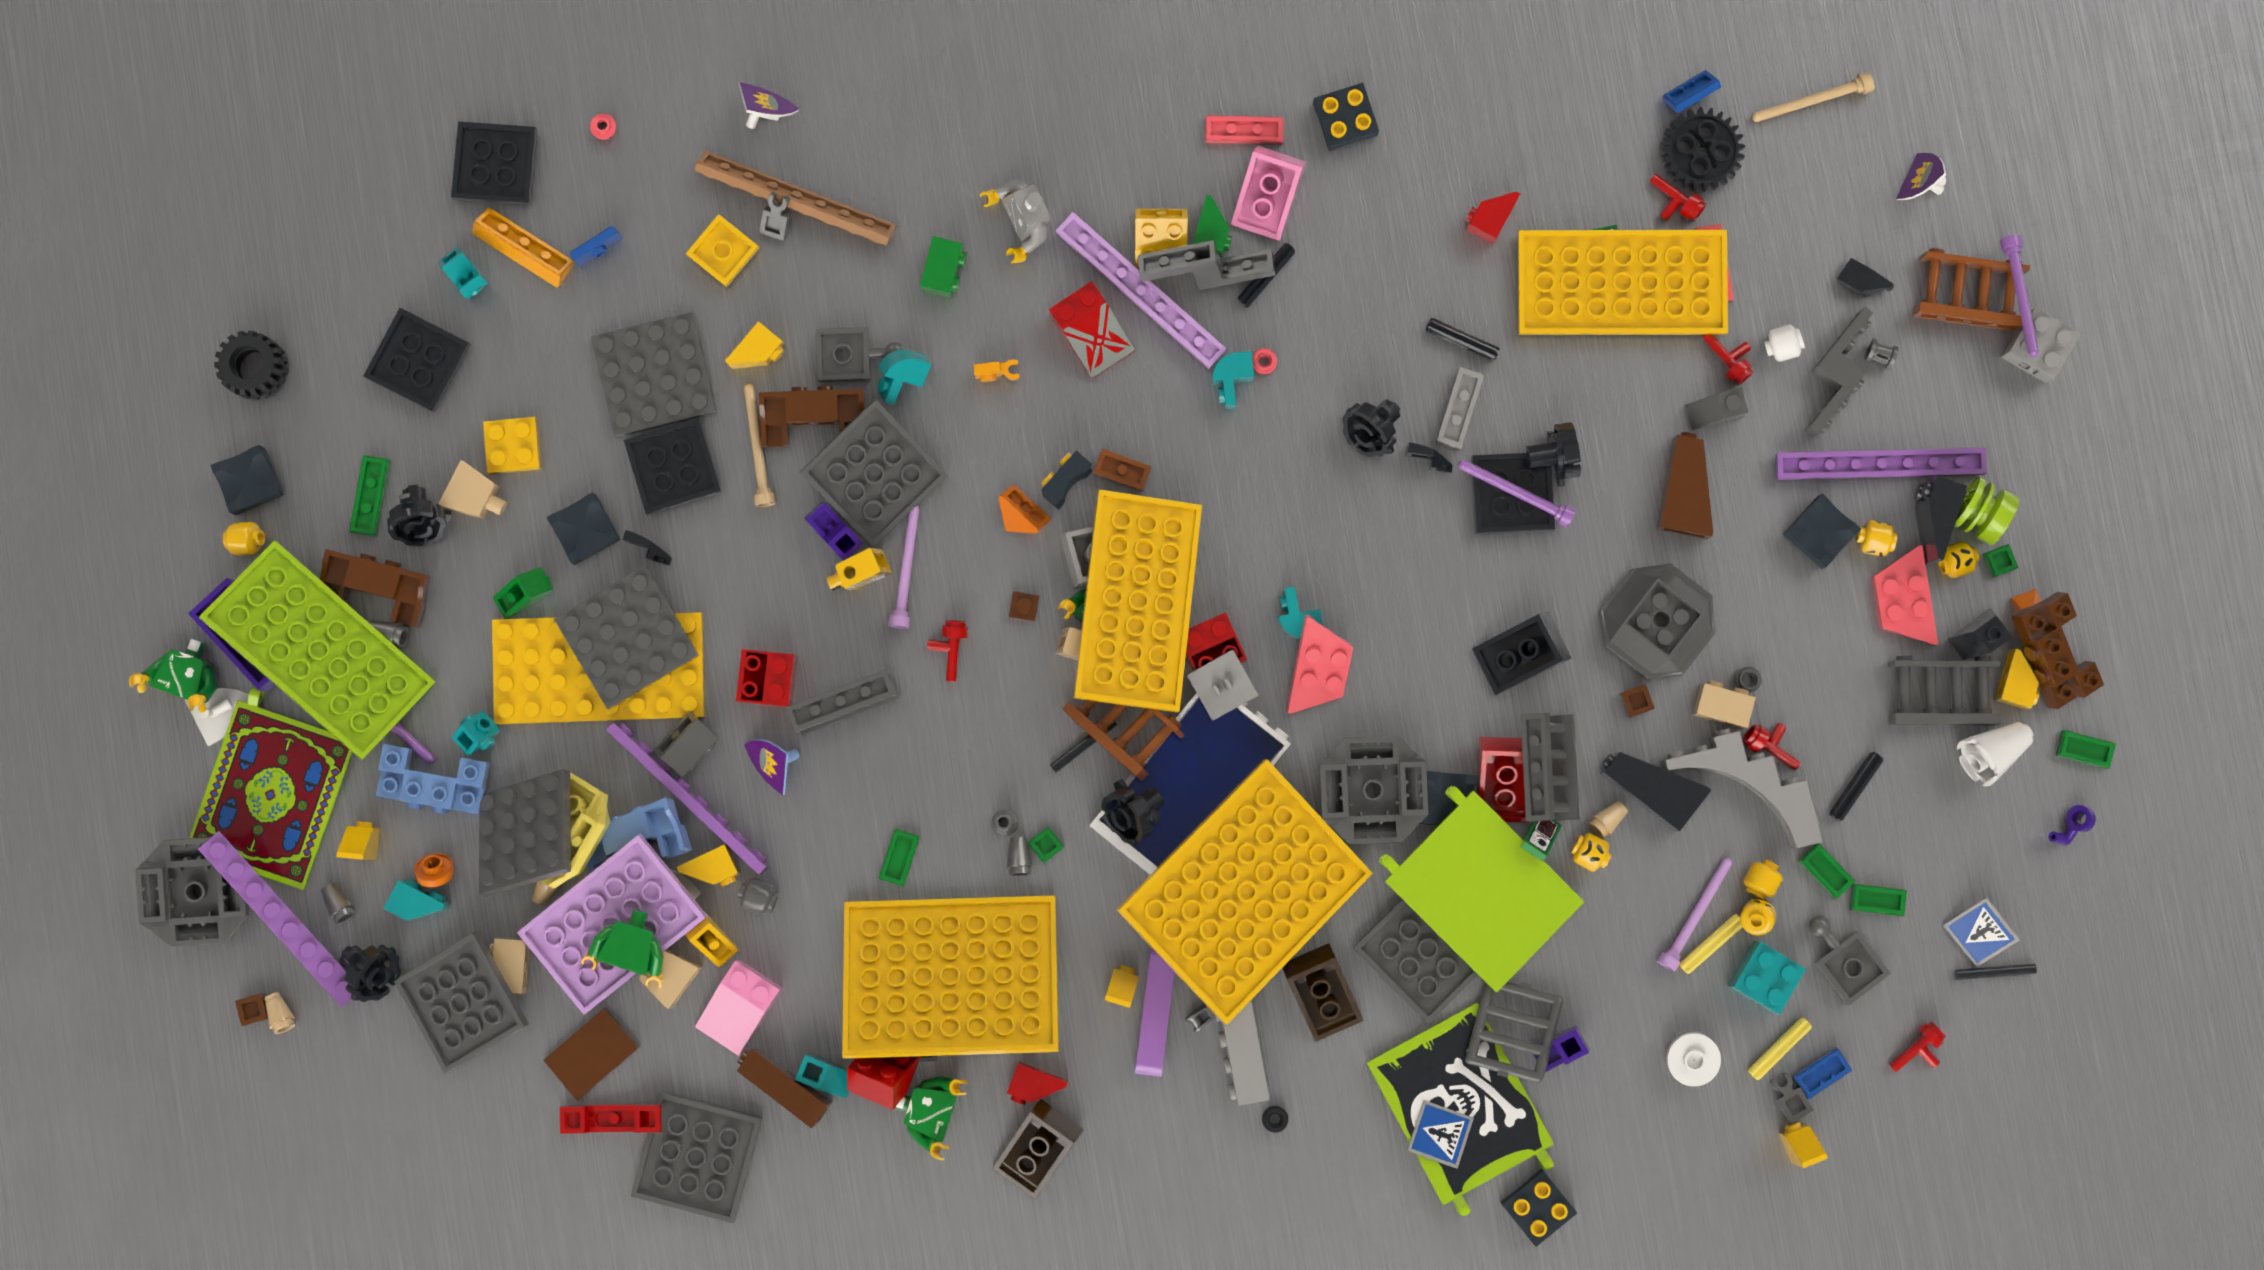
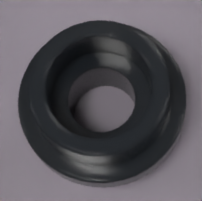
[1262,1106,1288,1133]

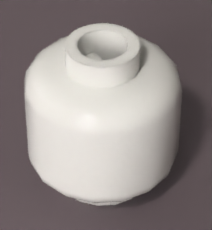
[1764,324,1805,362]

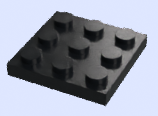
[451,121,537,205]
[363,308,471,413]
[624,417,722,515]
[1471,453,1555,534]

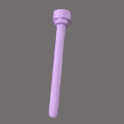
[888,505,919,629]
[1657,858,1732,972]

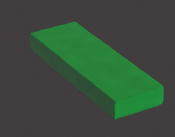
[349,455,391,537]

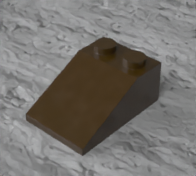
[1282,943,1364,1042]
[992,1099,1084,1199]

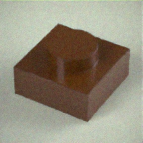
[1009,591,1039,622]
[1619,684,1655,718]
[235,993,268,1026]

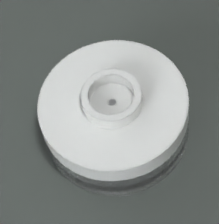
[1664,1030,1721,1087]

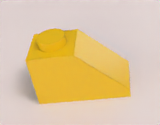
[725,321,785,369]
[1994,649,2040,710]
[336,821,380,860]
[676,844,741,887]
[685,914,739,968]
[1104,964,1139,1008]
[1779,1121,1828,1168]

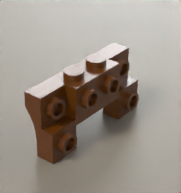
[759,386,865,448]
[320,549,431,628]
[2012,592,2104,709]

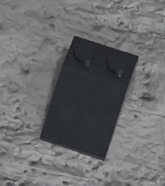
[1914,475,1967,566]
[1472,612,1572,695]

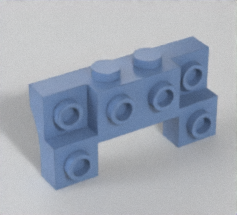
[376,744,490,814]
[587,797,692,873]

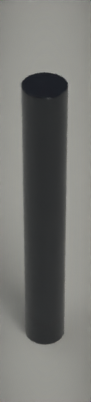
[1050,721,1118,773]
[1955,963,2037,980]

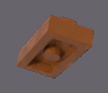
[1093,449,1151,492]

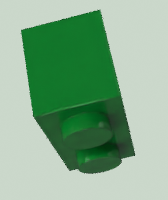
[919,236,967,298]

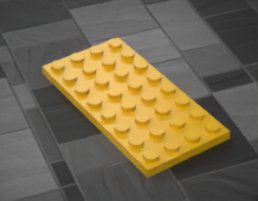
[1518,230,1728,335]
[1073,489,1202,713]
[492,612,705,725]

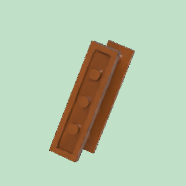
[1912,248,2030,331]
[1062,700,1184,782]

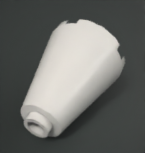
[1957,722,2033,787]

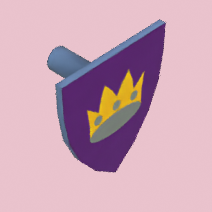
[744,739,800,795]

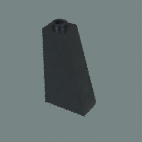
[1948,608,2012,660]
[1600,752,1711,832]

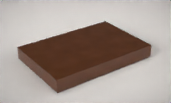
[543,1008,639,1101]

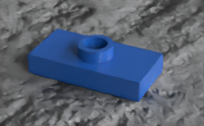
[1663,70,1721,113]
[569,225,622,266]
[1792,1047,1852,1099]

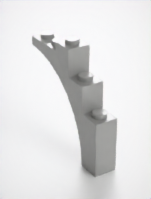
[1661,728,1823,849]

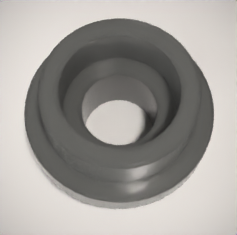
[1735,667,1762,693]

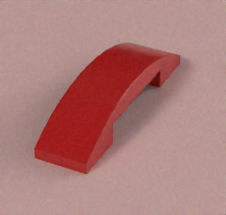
[560,1104,662,1134]

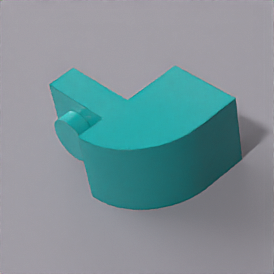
[438,246,488,299]
[878,349,932,405]
[1212,351,1254,410]
[1277,587,1323,640]

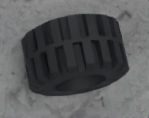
[214,330,289,400]

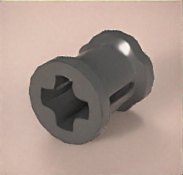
[1865,338,1899,369]

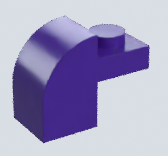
[804,501,863,561]
[1533,1026,1590,1072]

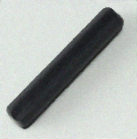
[1238,243,1295,308]
[1426,318,1500,361]
[1830,752,1884,821]

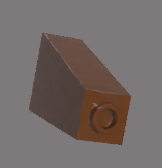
[1656,432,1713,539]
[737,1047,833,1129]

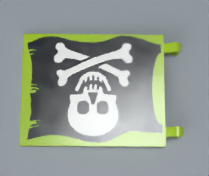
[1366,1003,1554,1216]

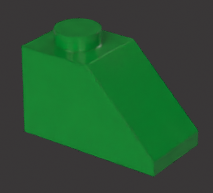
[1192,194,1233,258]
[493,567,553,619]

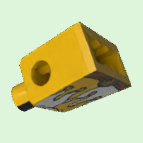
[827,548,893,591]

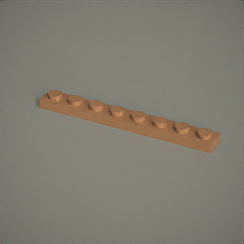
[695,151,897,246]

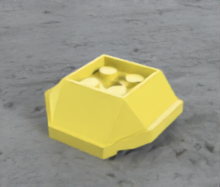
[541,772,611,888]

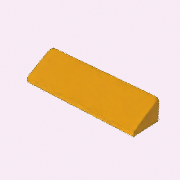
[472,207,575,288]

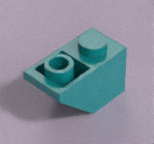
[383,878,451,921]
[795,1053,850,1098]

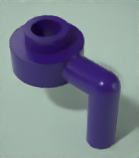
[2048,805,2096,845]

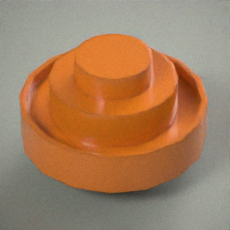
[414,853,455,888]

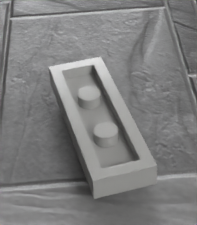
[1436,367,1484,450]

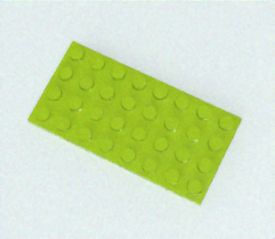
[199,540,435,760]

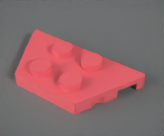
[1872,545,1938,646]
[1286,614,1353,714]

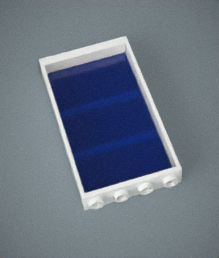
[1089,693,1291,874]

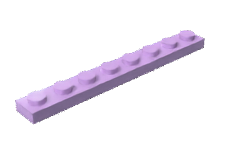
[1056,212,1227,370]

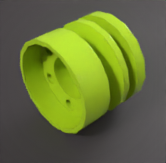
[1955,476,2020,545]

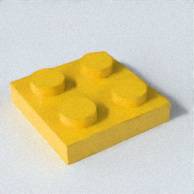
[686,214,760,288]
[483,417,541,474]

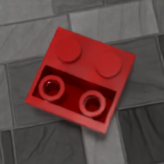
[1186,612,1247,671]
[736,649,798,708]
[847,1056,921,1110]

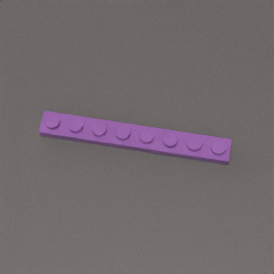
[1775,448,1987,480]
[606,722,769,875]
[197,831,351,1008]

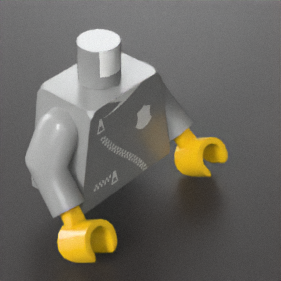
[979,180,1050,263]

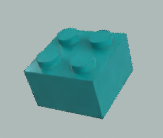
[1727,941,1806,1015]

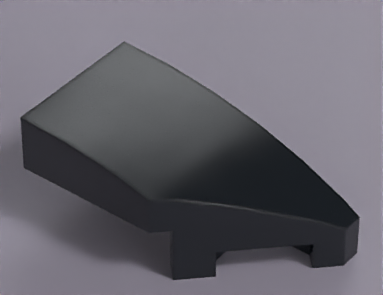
[1837,258,1894,297]
[1405,442,1453,473]
[622,530,672,566]

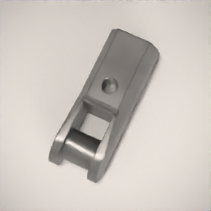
[1185,1003,1215,1033]

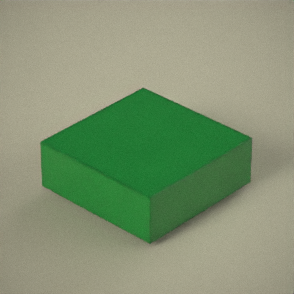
[1982,544,2019,578]
[1027,827,1064,863]

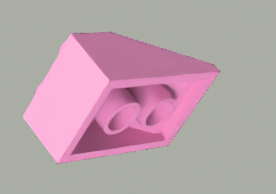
[1231,146,1307,241]
[695,960,783,1056]

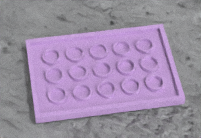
[517,833,707,1015]

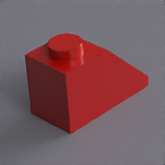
[1466,191,1520,244]
[1007,1062,1068,1105]

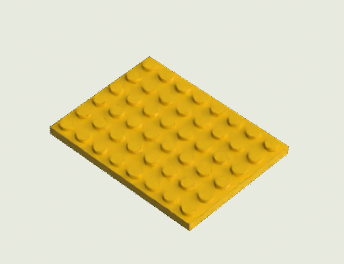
[1116,759,1373,1025]
[842,895,1059,1059]

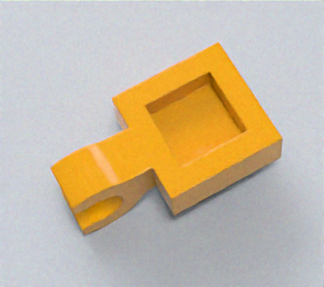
[973,359,1020,382]

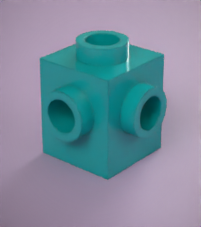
[452,710,500,757]

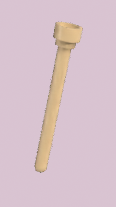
[1752,71,1875,122]
[744,383,776,507]

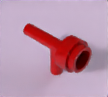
[1650,174,1706,221]
[1702,334,1753,386]
[927,620,968,682]
[1743,723,1801,770]
[1889,1021,1946,1072]

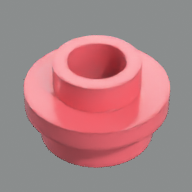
[590,114,616,140]
[1252,348,1277,375]

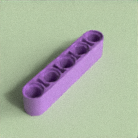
[1135,947,1175,1077]

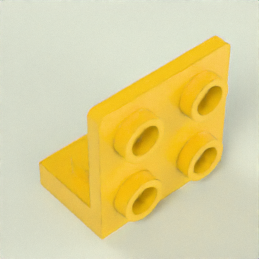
[1135,209,1188,268]

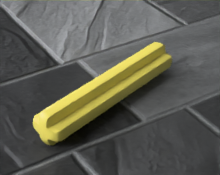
[1679,914,1742,974]
[1748,1018,1812,1080]

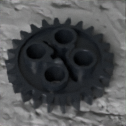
[1660,107,1746,192]

